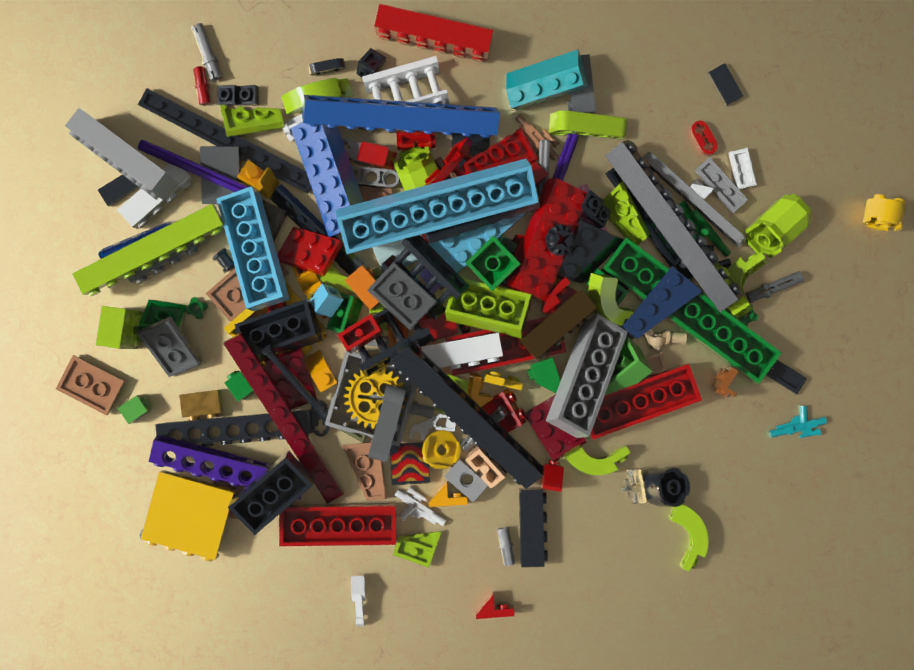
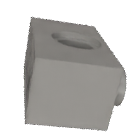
[444,458,488,502]

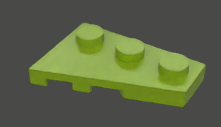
[220,105,284,137]
[603,181,650,246]

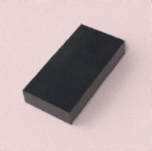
[707,63,743,106]
[98,175,140,207]
[766,360,807,395]

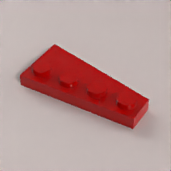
[462,127,538,175]

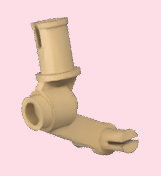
[645,328,687,350]

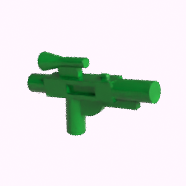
[690,210,731,257]

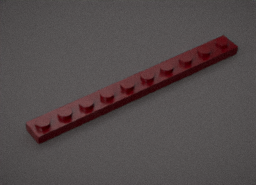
[223,332,344,504]

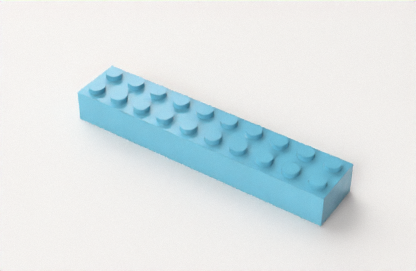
[335,159,538,254]

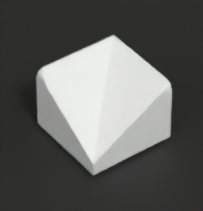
[689,179,714,199]

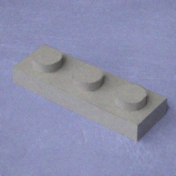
[695,157,748,213]

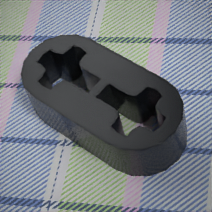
[308,58,346,76]
[311,400,330,437]

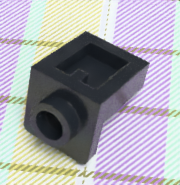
[356,48,386,79]

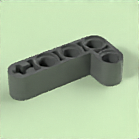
[368,384,407,463]

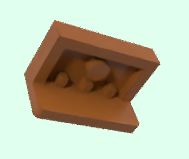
[712,367,739,398]

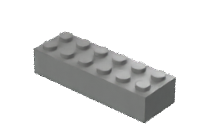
[65,108,179,201]
[546,314,628,438]

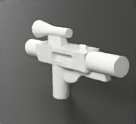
[395,486,446,526]

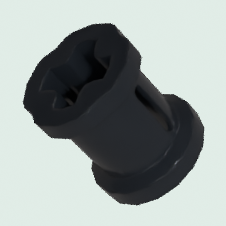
[212,248,235,274]

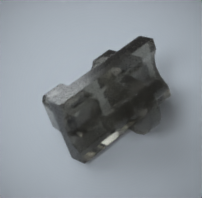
[621,469,649,504]

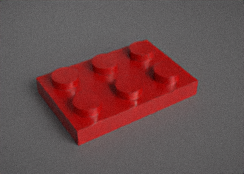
[277,227,343,276]

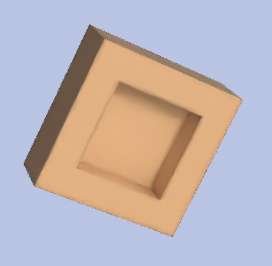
[645,352,668,376]

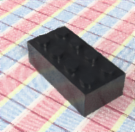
[234,299,323,362]
[228,450,315,535]

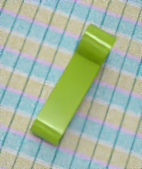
[549,111,628,139]

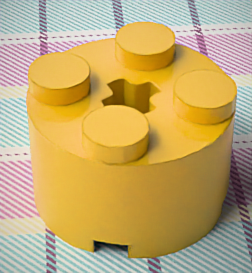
[863,194,906,231]

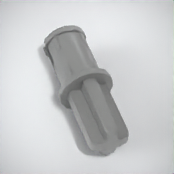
[410,401,434,418]
[497,527,515,566]

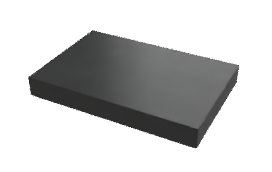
[200,146,240,204]
[367,262,437,331]
[137,317,202,377]

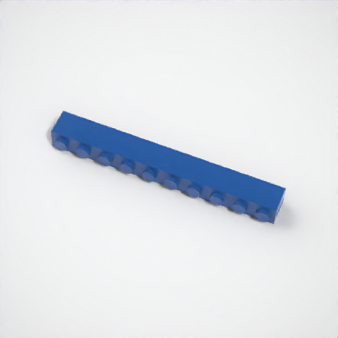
[302,95,500,137]

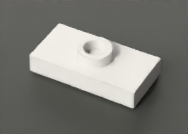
[728,148,757,189]

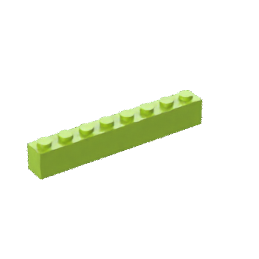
[72,204,224,297]

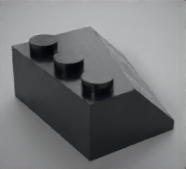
[558,218,624,283]

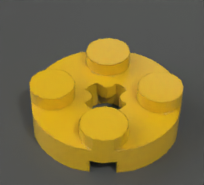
[422,430,461,469]

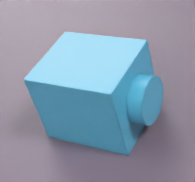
[310,283,344,317]

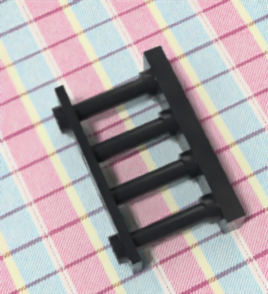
[381,235,470,320]
[348,309,434,377]

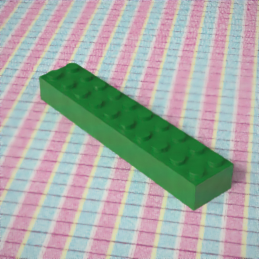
[601,237,782,384]

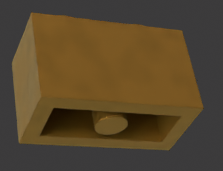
[179,389,223,421]

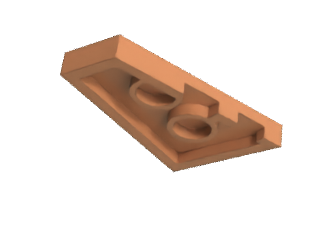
[342,442,387,501]

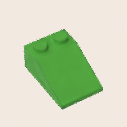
[605,336,653,395]

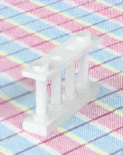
[362,56,449,104]

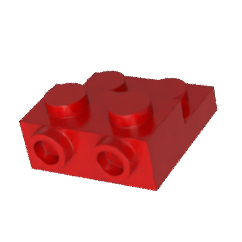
[482,388,526,432]

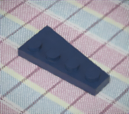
[622,266,702,339]

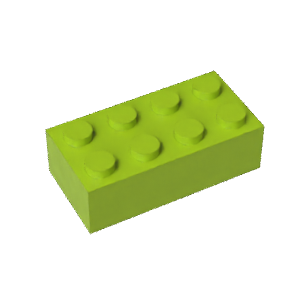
[445,279,532,338]
[95,306,143,349]

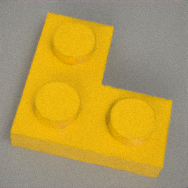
[484,371,523,390]

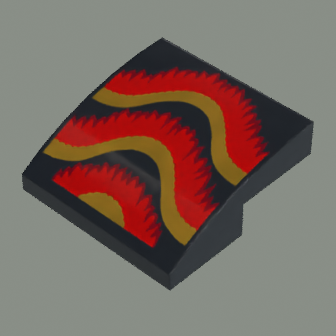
[390,442,430,485]

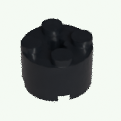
[644,468,690,507]

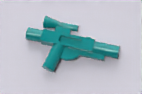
[769,406,827,439]

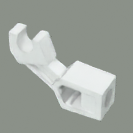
[409,413,456,440]
[351,576,366,627]

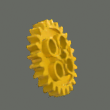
[344,367,407,429]

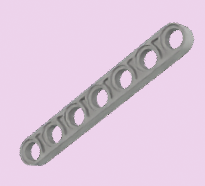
[643,152,746,247]

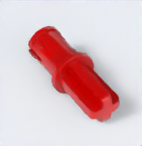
[193,66,211,106]

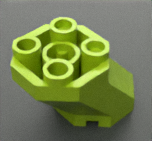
[393,145,438,191]
[746,194,813,258]

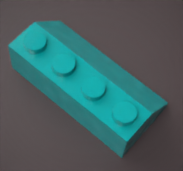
[506,49,589,110]

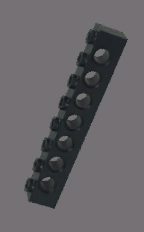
[155,409,313,446]

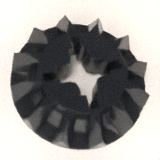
[546,224,576,256]

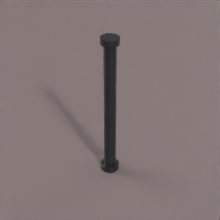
[261,344,328,419]

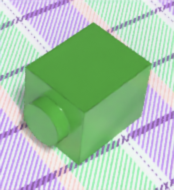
[118,395,151,424]

